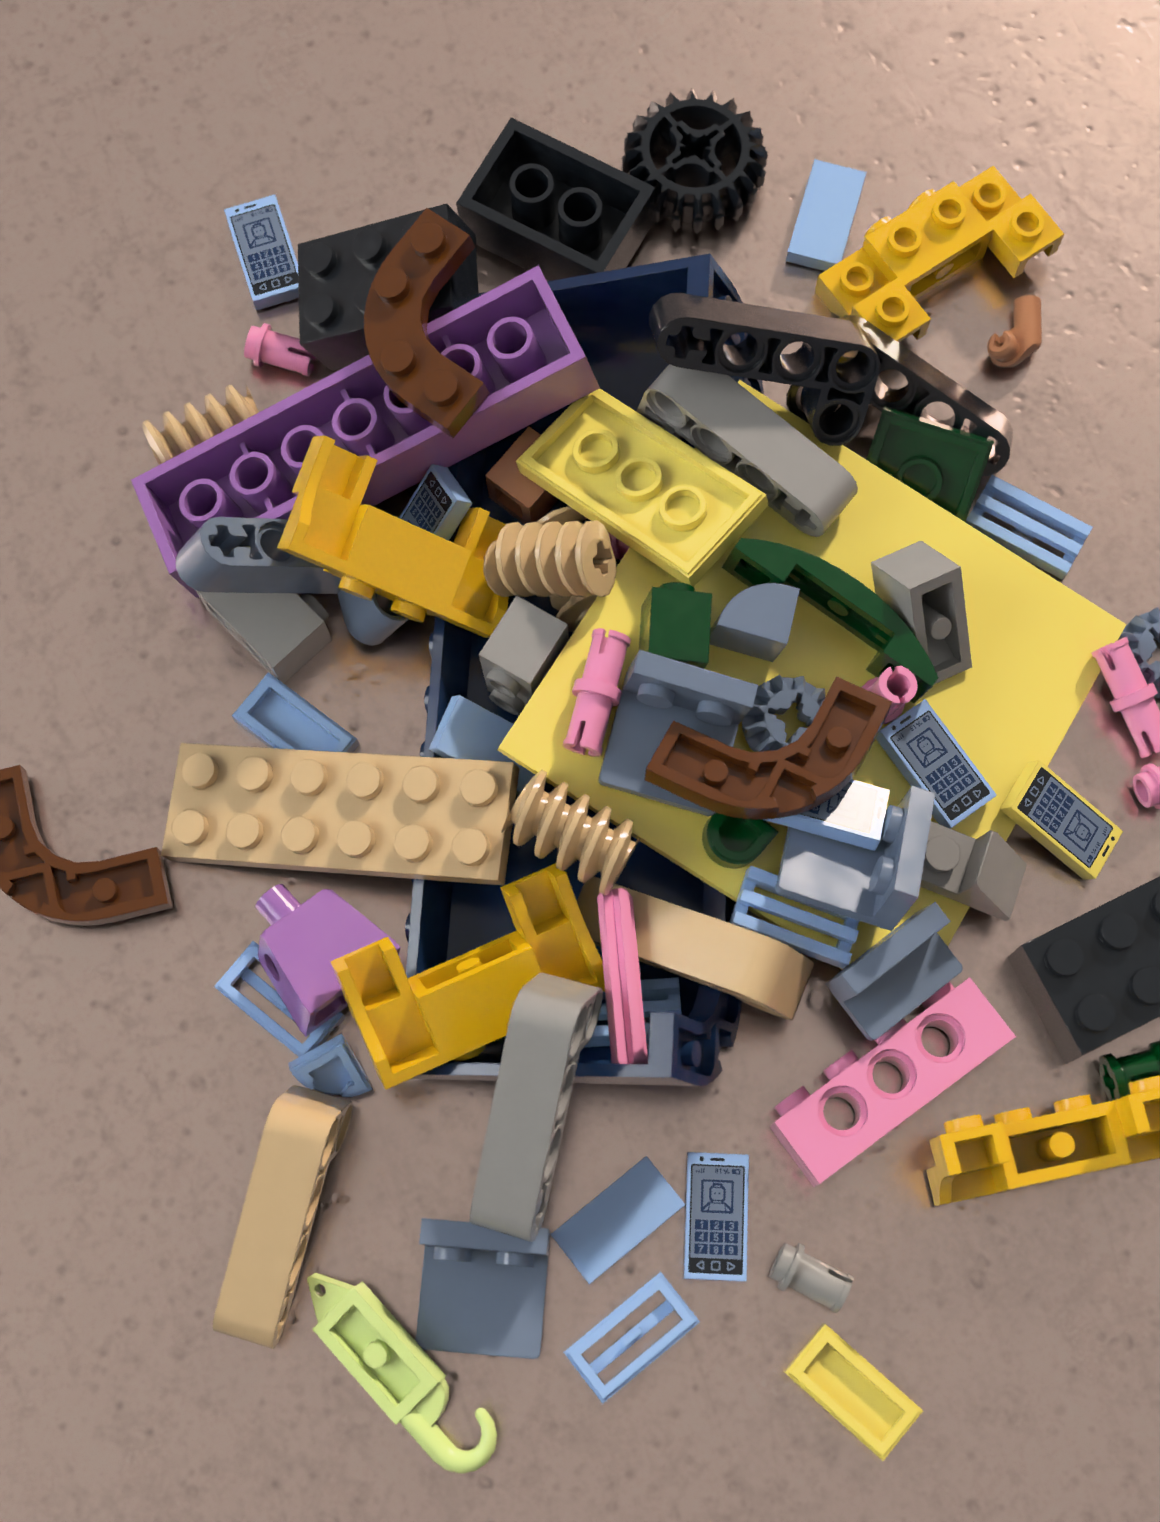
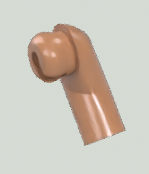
[987,295,1042,368]

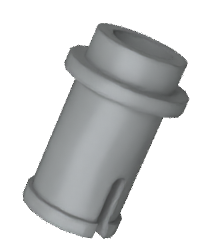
[769,1243,854,1313]

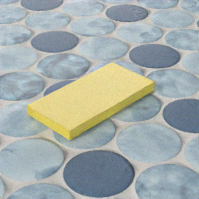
[516,389,768,587]

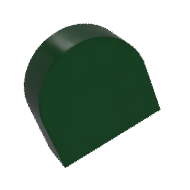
[702,813,779,869]

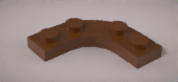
[364,208,490,438]
[644,676,892,820]
[0,765,173,926]

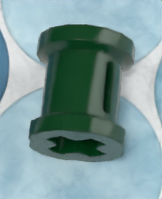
[1099,1041,1160,1101]

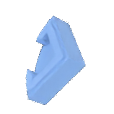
[288,1033,372,1097]

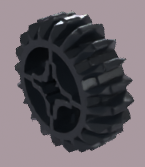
[622,89,768,234]

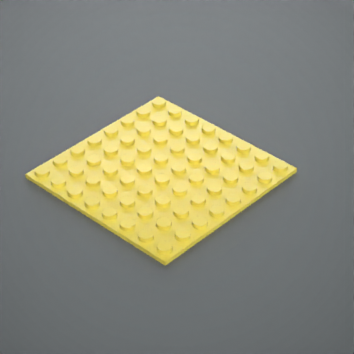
[497,380,1126,970]

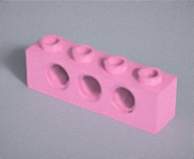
[770,977,1016,1187]

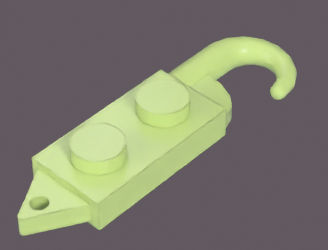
[307,1273,497,1474]

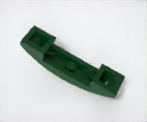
[721,538,939,703]

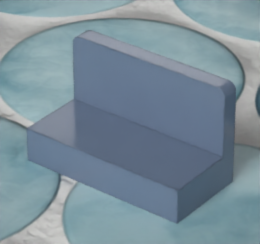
[825,902,963,1041]

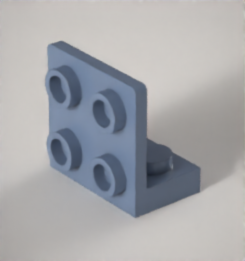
[598,650,758,816]
[775,786,935,931]
[415,1218,551,1359]

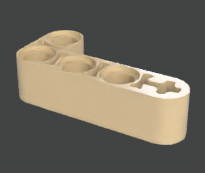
[577,877,815,1021]
[213,1085,353,1349]

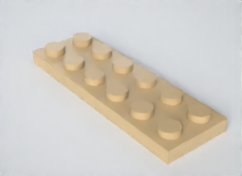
[161,743,520,885]

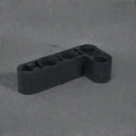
[649,293,880,446]
[786,315,1013,476]

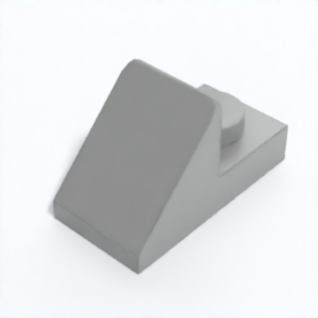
[920,821,1027,921]

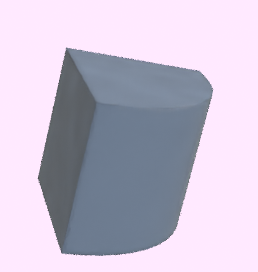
[710,583,800,662]

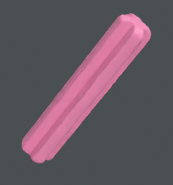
[597,888,648,1064]

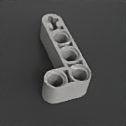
[636,364,858,537]
[470,972,603,1242]

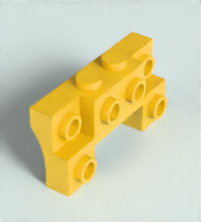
[815,165,1064,342]
[277,435,509,638]
[330,863,605,1090]
[926,1076,1160,1206]

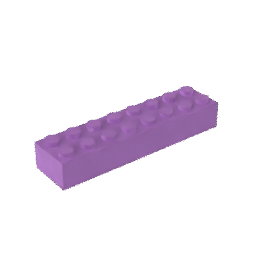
[131,265,600,598]

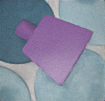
[255,884,401,1037]

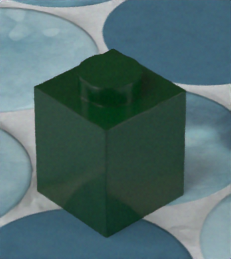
[639,582,712,669]

